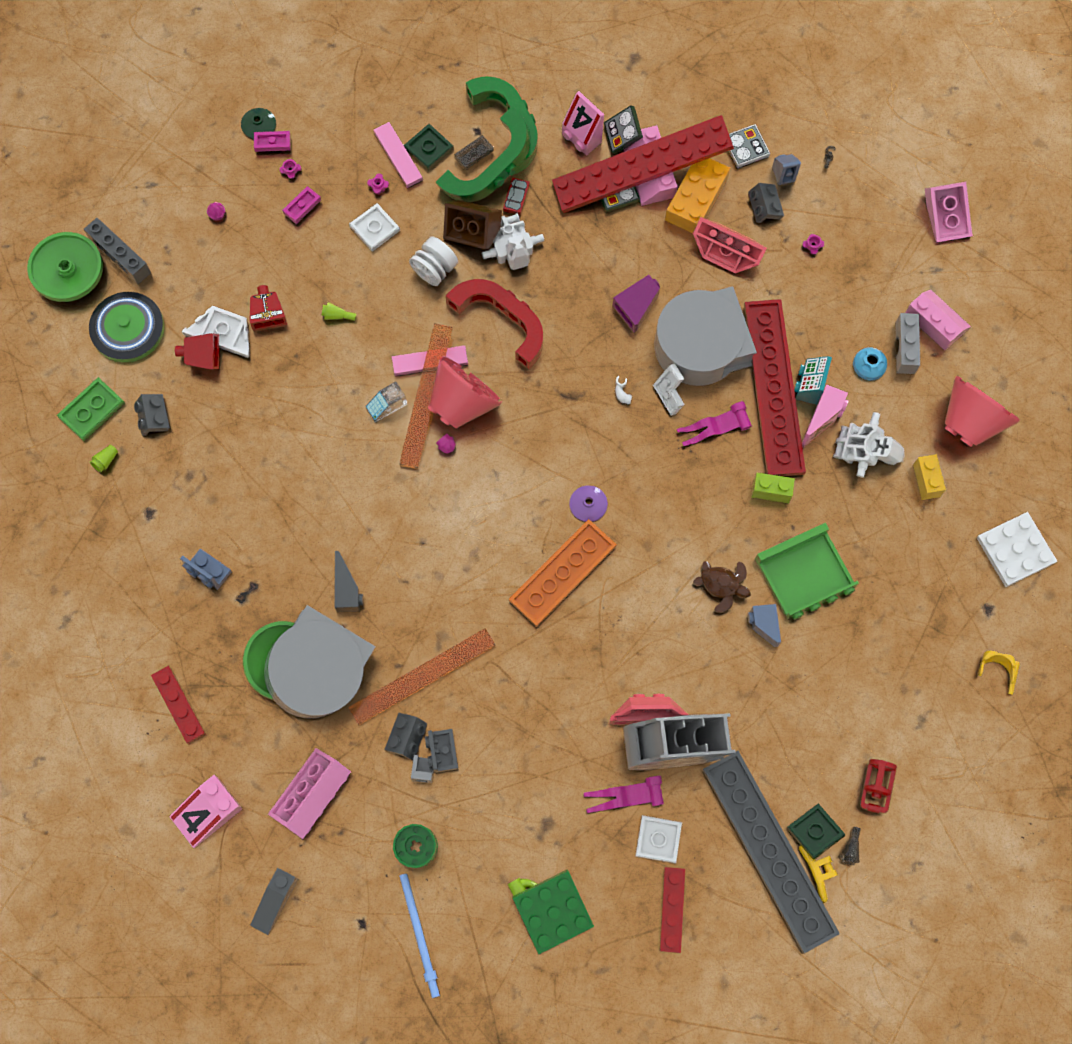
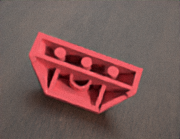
[693,217,767,273]
[609,694,689,725]

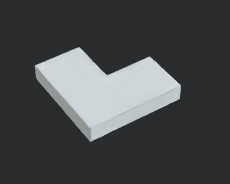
[653,364,685,416]

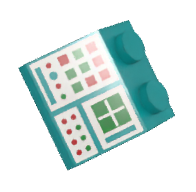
[794,356,832,405]

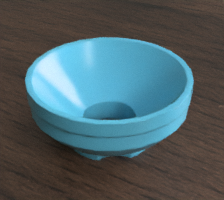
[853,347,887,381]

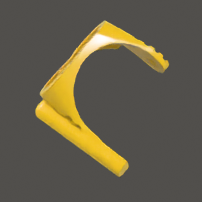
[978,651,1020,695]

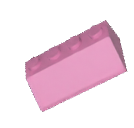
[623,125,677,206]
[268,748,351,839]

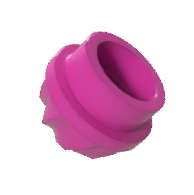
[207,202,225,220]
[436,434,456,453]

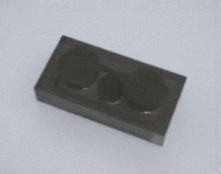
[454,135,494,170]

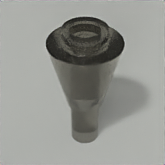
[839,827,861,865]

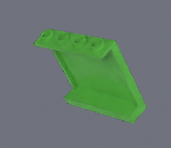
[755,523,859,620]

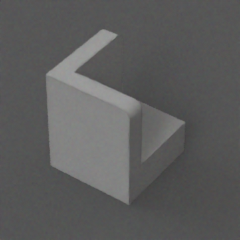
[411,755,434,783]

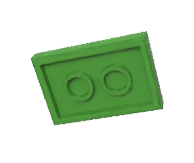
[57,377,125,441]

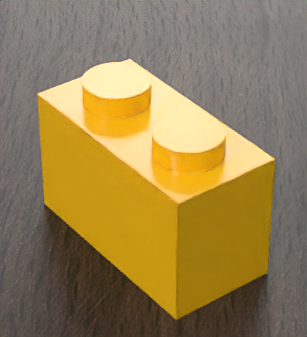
[913,454,946,500]

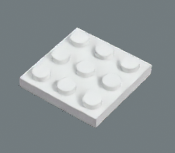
[976,512,1057,587]

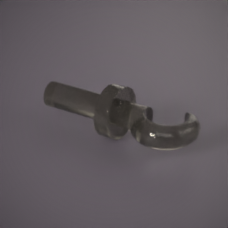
[824,146,836,168]

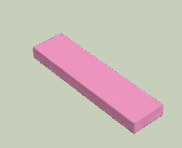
[374,122,423,188]
[392,346,468,376]

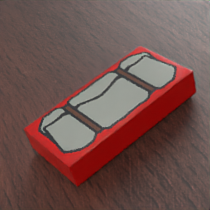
[503,177,530,215]

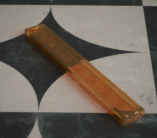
[399,323,453,469]
[348,628,495,725]

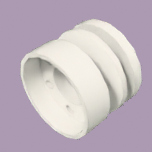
[409,237,458,286]

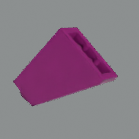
[612,275,660,332]

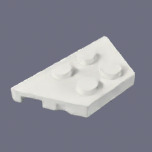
[182,306,250,358]

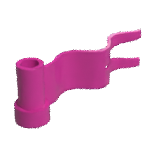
[677,401,752,446]
[584,776,664,813]

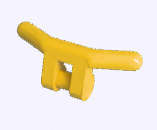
[798,845,838,903]

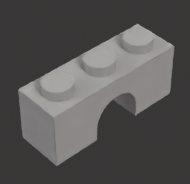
[896,313,920,374]

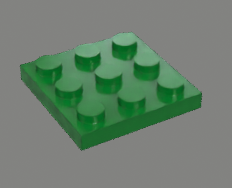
[512,870,594,954]

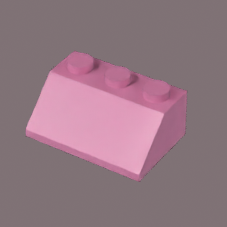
[905,290,971,350]

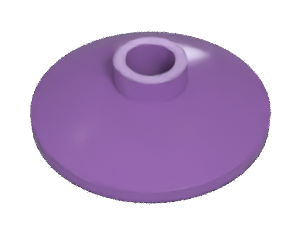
[570,486,608,522]

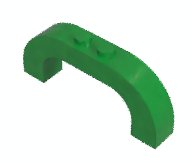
[466,76,538,176]
[436,106,531,202]

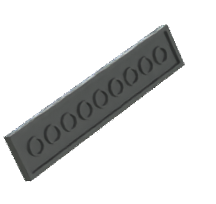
[703,751,840,954]

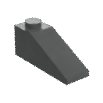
[335,551,364,612]
[250,868,299,935]

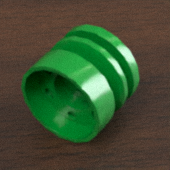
[393,824,438,868]

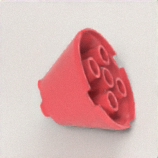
[427,356,502,429]
[945,376,1020,447]

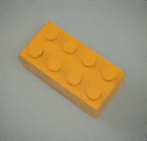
[665,158,730,233]

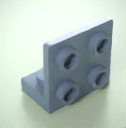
[180,549,232,590]

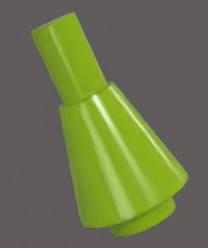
[321,302,356,321]

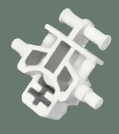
[482,213,544,270]
[833,412,905,478]

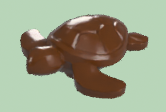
[693,561,751,613]

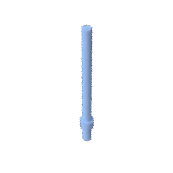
[399,874,440,998]

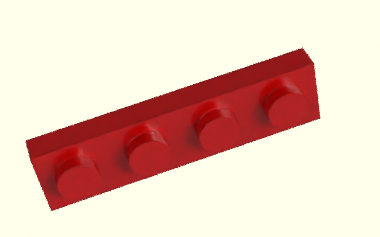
[151,665,206,744]
[660,867,685,953]

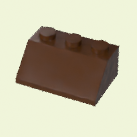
[443,200,502,250]

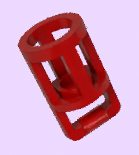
[860,759,897,814]

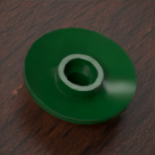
[241,108,276,139]

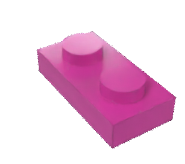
[254,131,291,152]
[282,186,321,224]

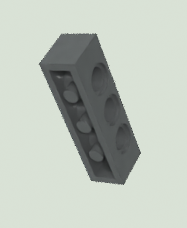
[84,218,151,285]

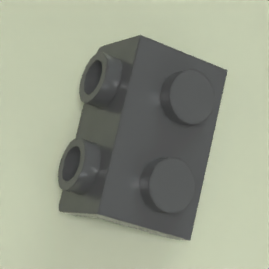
[748,183,784,223]
[134,394,170,436]
[384,713,427,760]
[425,729,458,773]

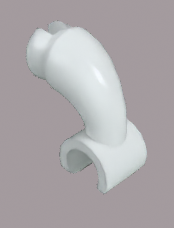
[615,376,632,404]

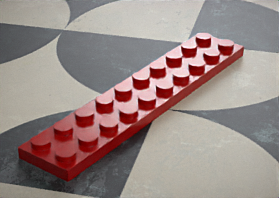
[552,115,734,213]
[744,299,806,476]

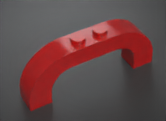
[445,279,543,370]

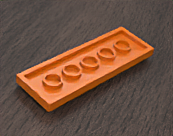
[509,519,617,627]

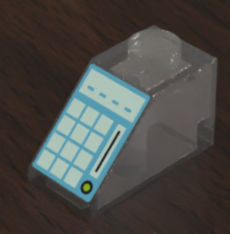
[365,382,407,422]

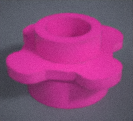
[280,159,301,179]
[367,174,389,194]
[802,234,824,254]

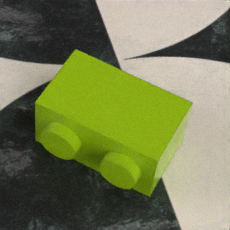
[751,473,795,503]

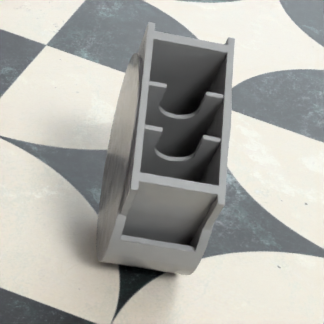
[654,286,757,386]
[264,605,376,718]
[623,713,736,770]

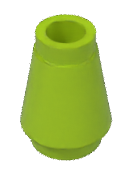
[90,445,118,472]

